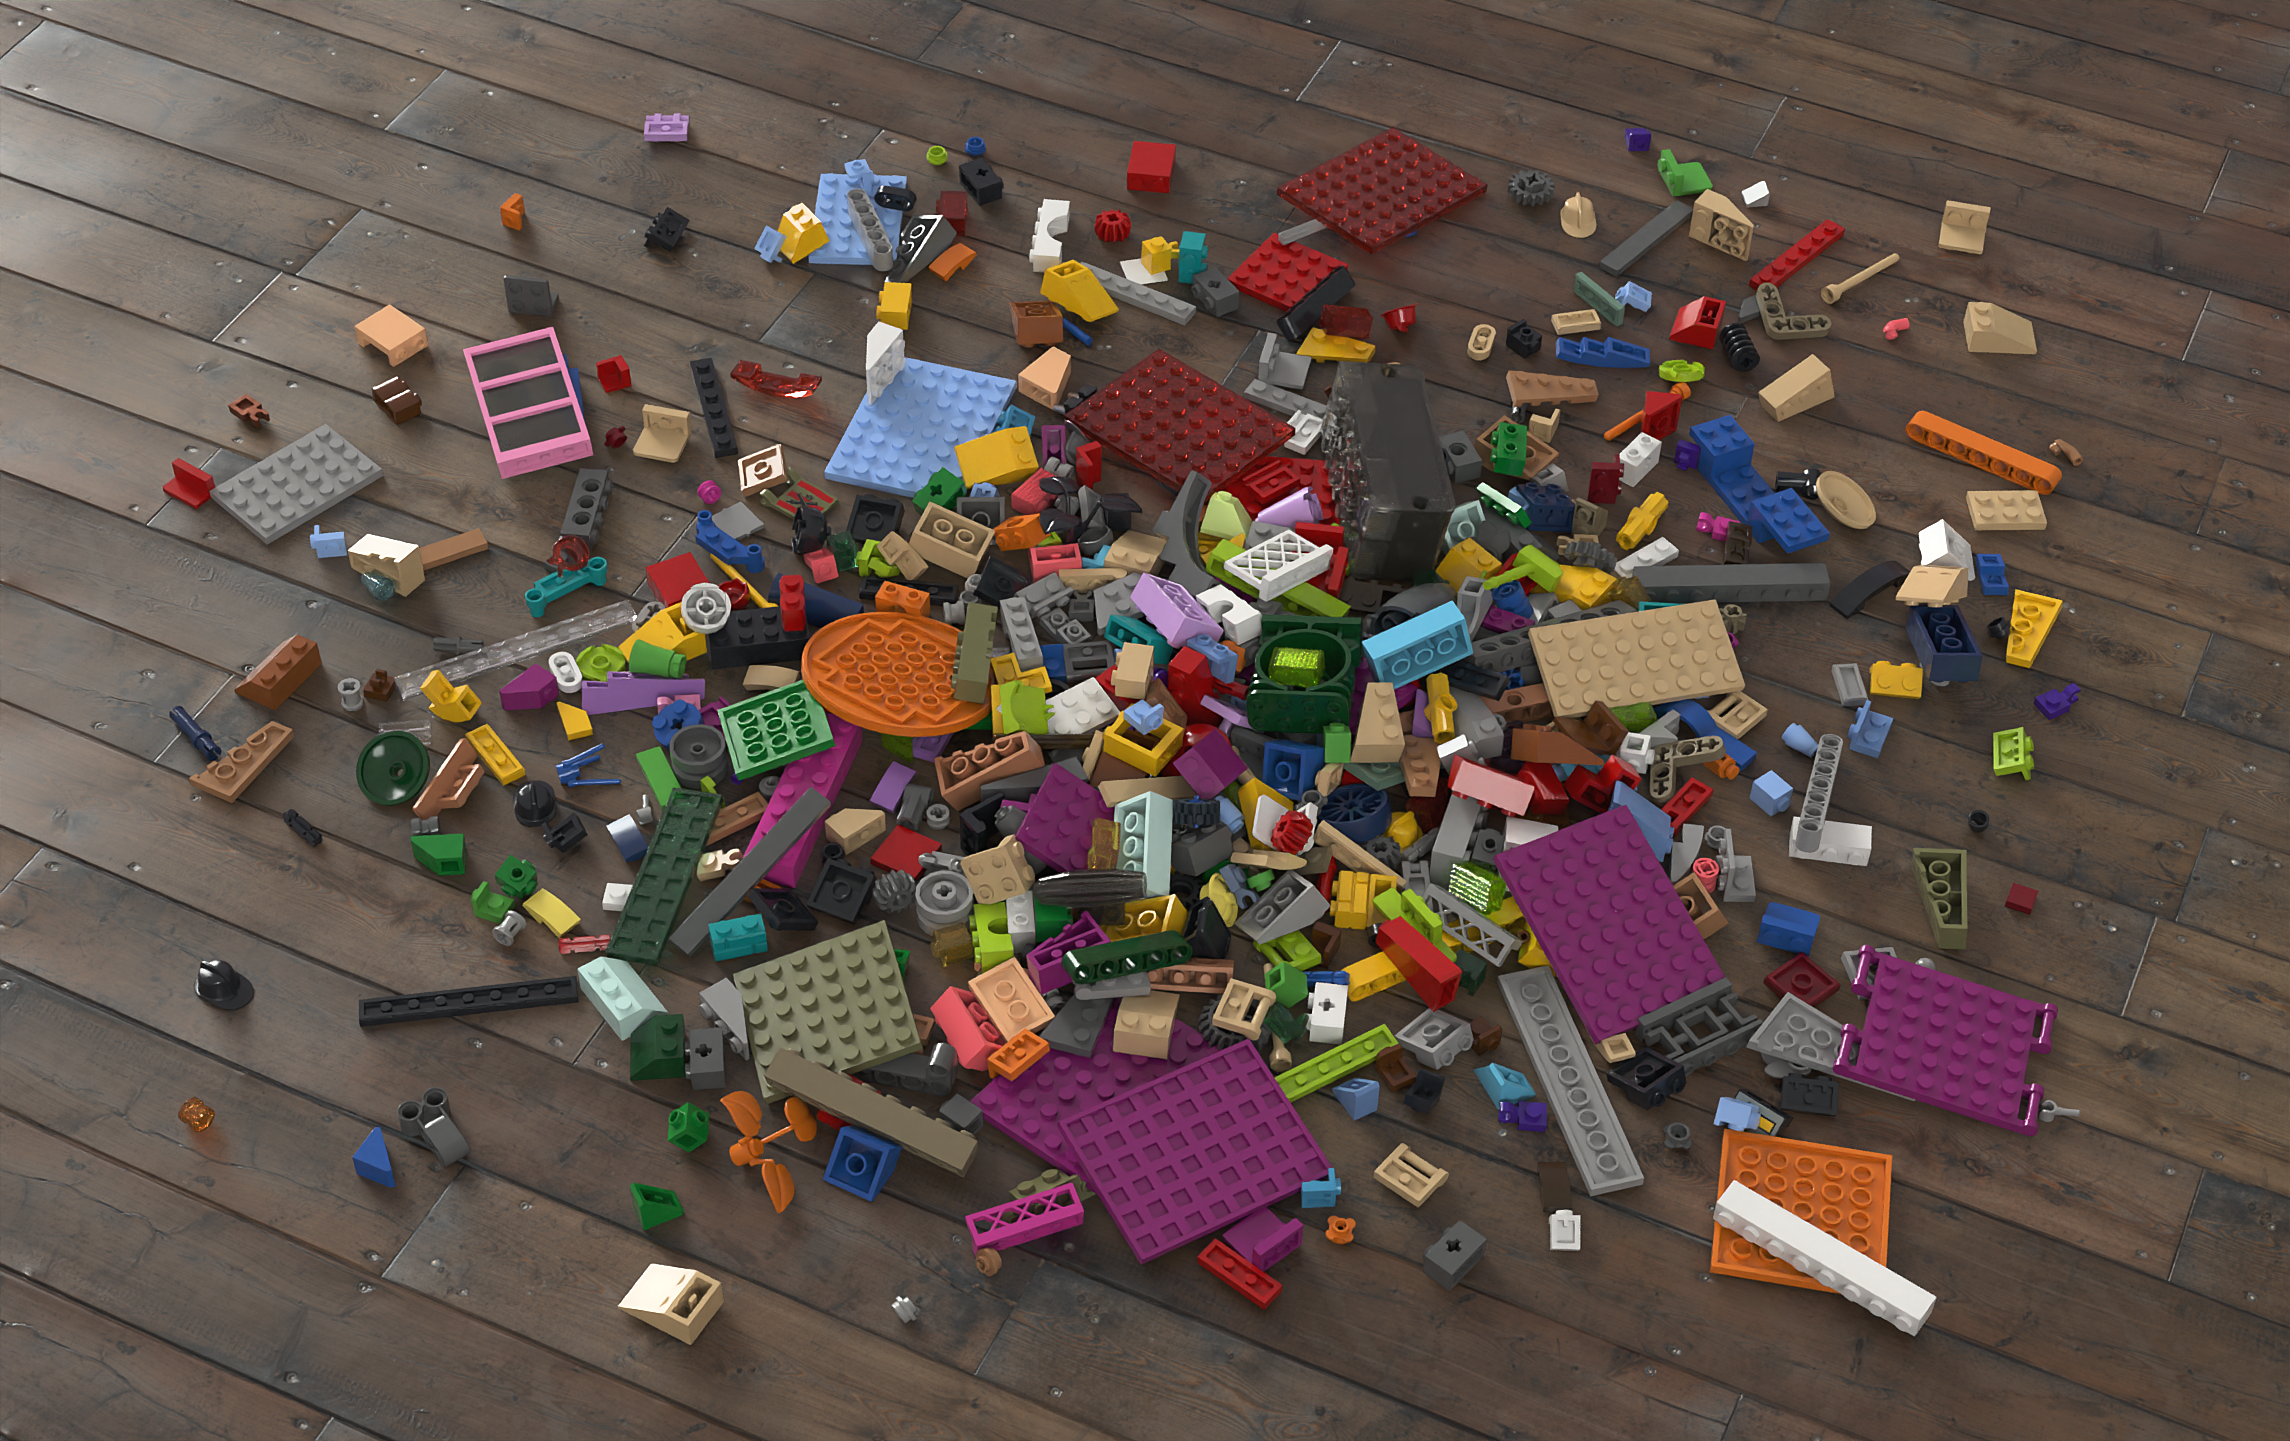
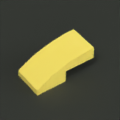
[522,888,581,939]

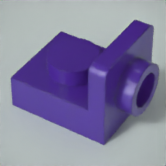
[1624,128,1651,151]

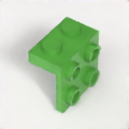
[1658,149,1713,197]

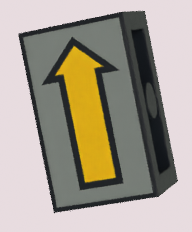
[1734,1089,1794,1137]

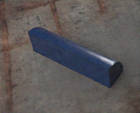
[768,573,864,628]

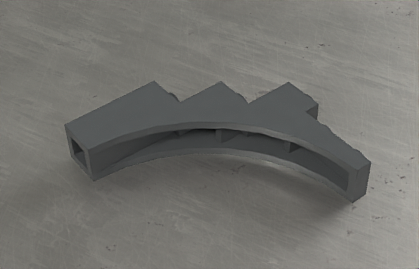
[1152,470,1228,601]

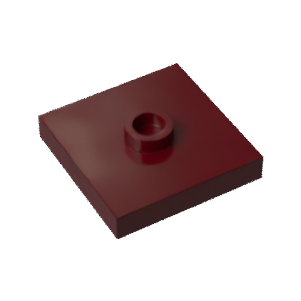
[1763,952,1841,1008]

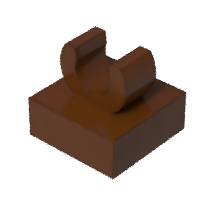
[363,669,398,702]

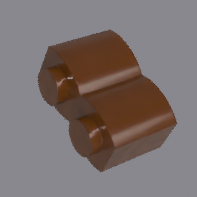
[371,376,422,425]

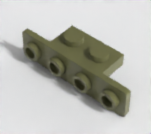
[997,1168,1095,1224]

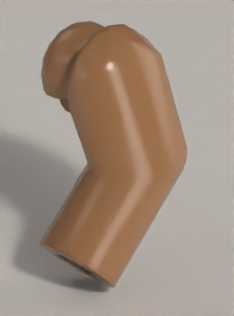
[2049,439,2083,466]

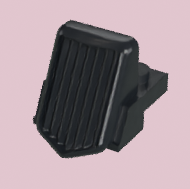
[1181,896,1231,960]

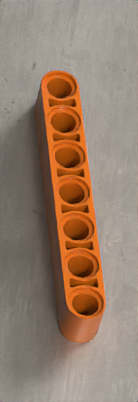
[1905,411,2062,495]

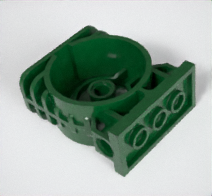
[1246,614,1364,734]

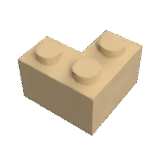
[1111,642,1154,700]

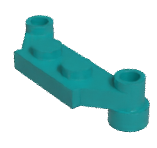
[525,557,608,617]

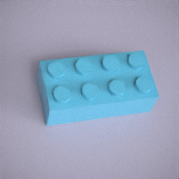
[1362,601,1474,690]

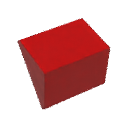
[1641,391,1682,441]

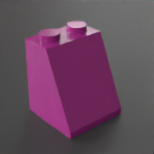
[1173,729,1248,800]

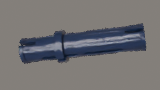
[169,706,222,761]

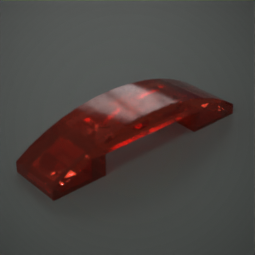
[730,360,822,398]

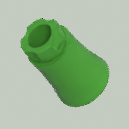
[629,639,687,678]

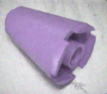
[1255,486,1323,528]

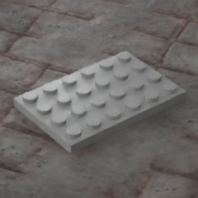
[210,424,383,545]

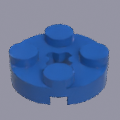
[652,699,704,750]

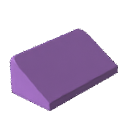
[1412,689,1434,738]

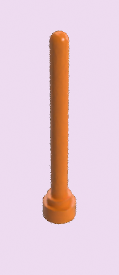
[1604,382,1691,441]

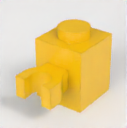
[1141,236,1179,275]

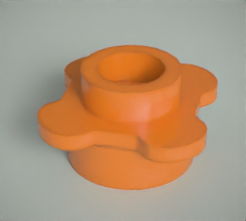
[1325,1216,1356,1244]

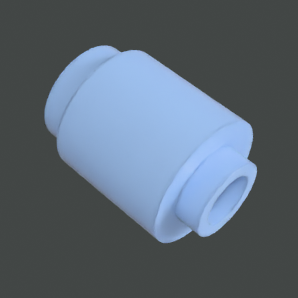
[1214,795,1245,834]

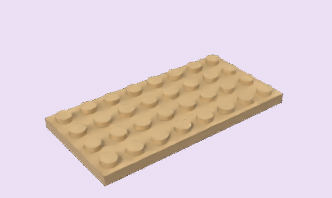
[1528,599,1745,719]

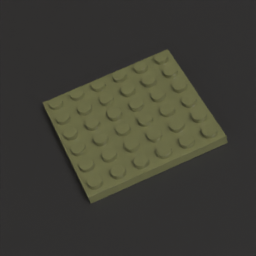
[733,920,923,1104]

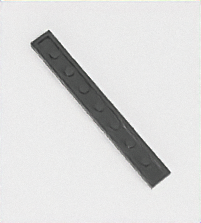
[669,787,831,957]

